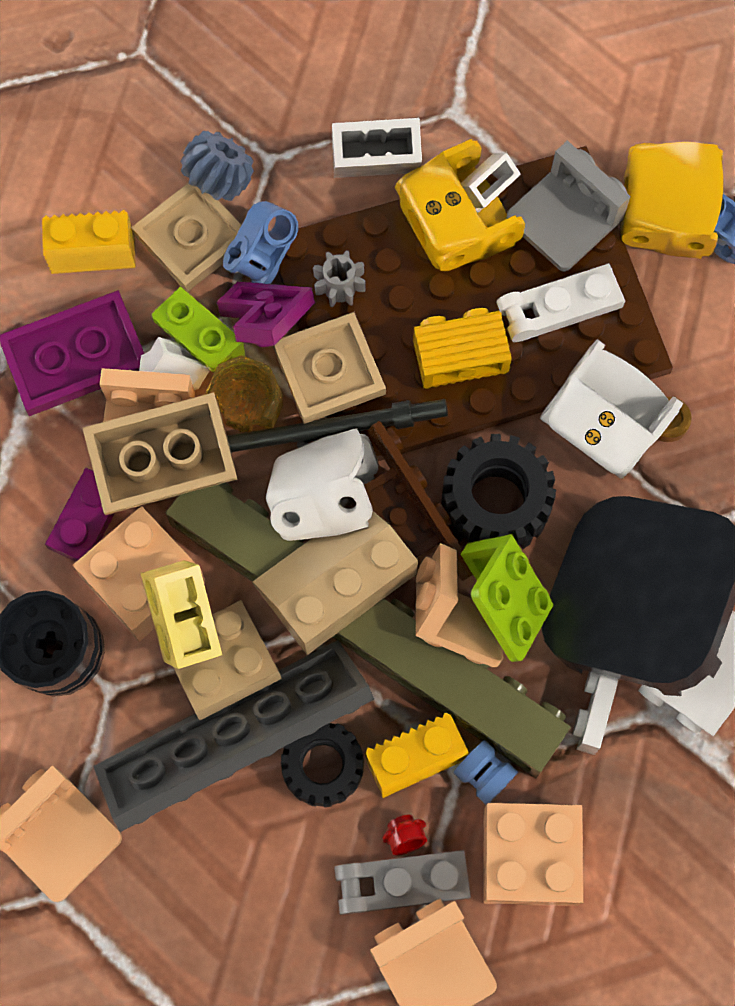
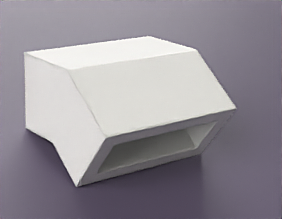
[461,152,521,213]
[139,337,210,391]

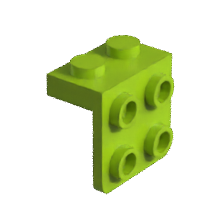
[461,534,554,662]

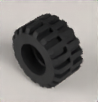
[441,434,556,549]

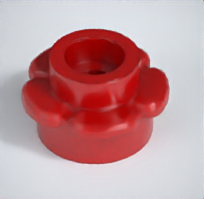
[382,814,427,855]

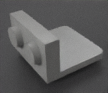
[506,140,631,271]

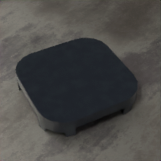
[541,496,735,696]

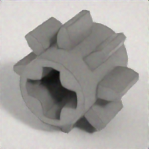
[313,250,366,307]

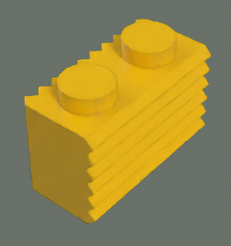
[42,210,136,274]
[413,308,512,389]
[366,713,469,798]

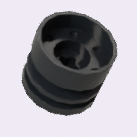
[0,590,105,697]

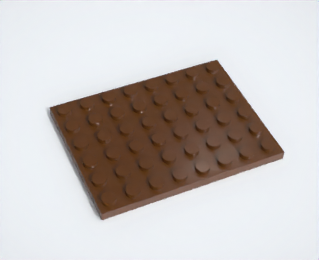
[278,146,673,461]

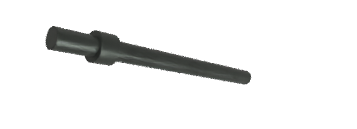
[227,399,448,453]

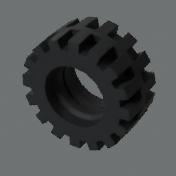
[281,723,364,807]

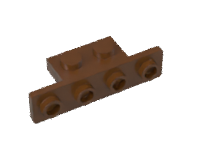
[364,421,473,581]

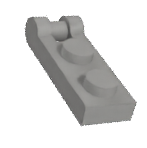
[334,850,471,915]

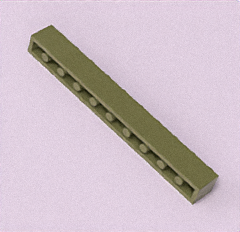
[166,483,571,778]

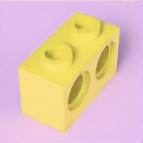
[141,560,222,669]

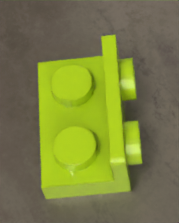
[152,286,246,372]

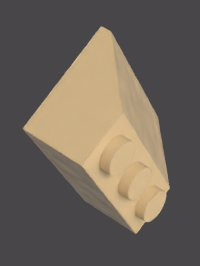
[83,392,237,515]
[252,512,418,655]

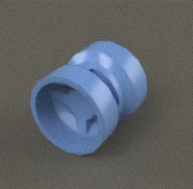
[453,740,518,805]

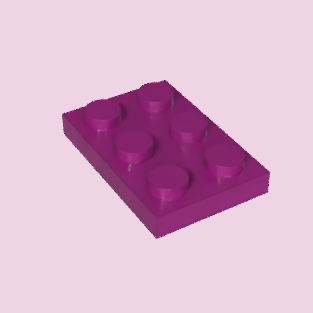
[0,290,144,416]

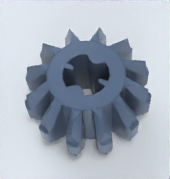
[181,131,254,201]

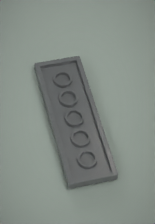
[93,640,374,832]

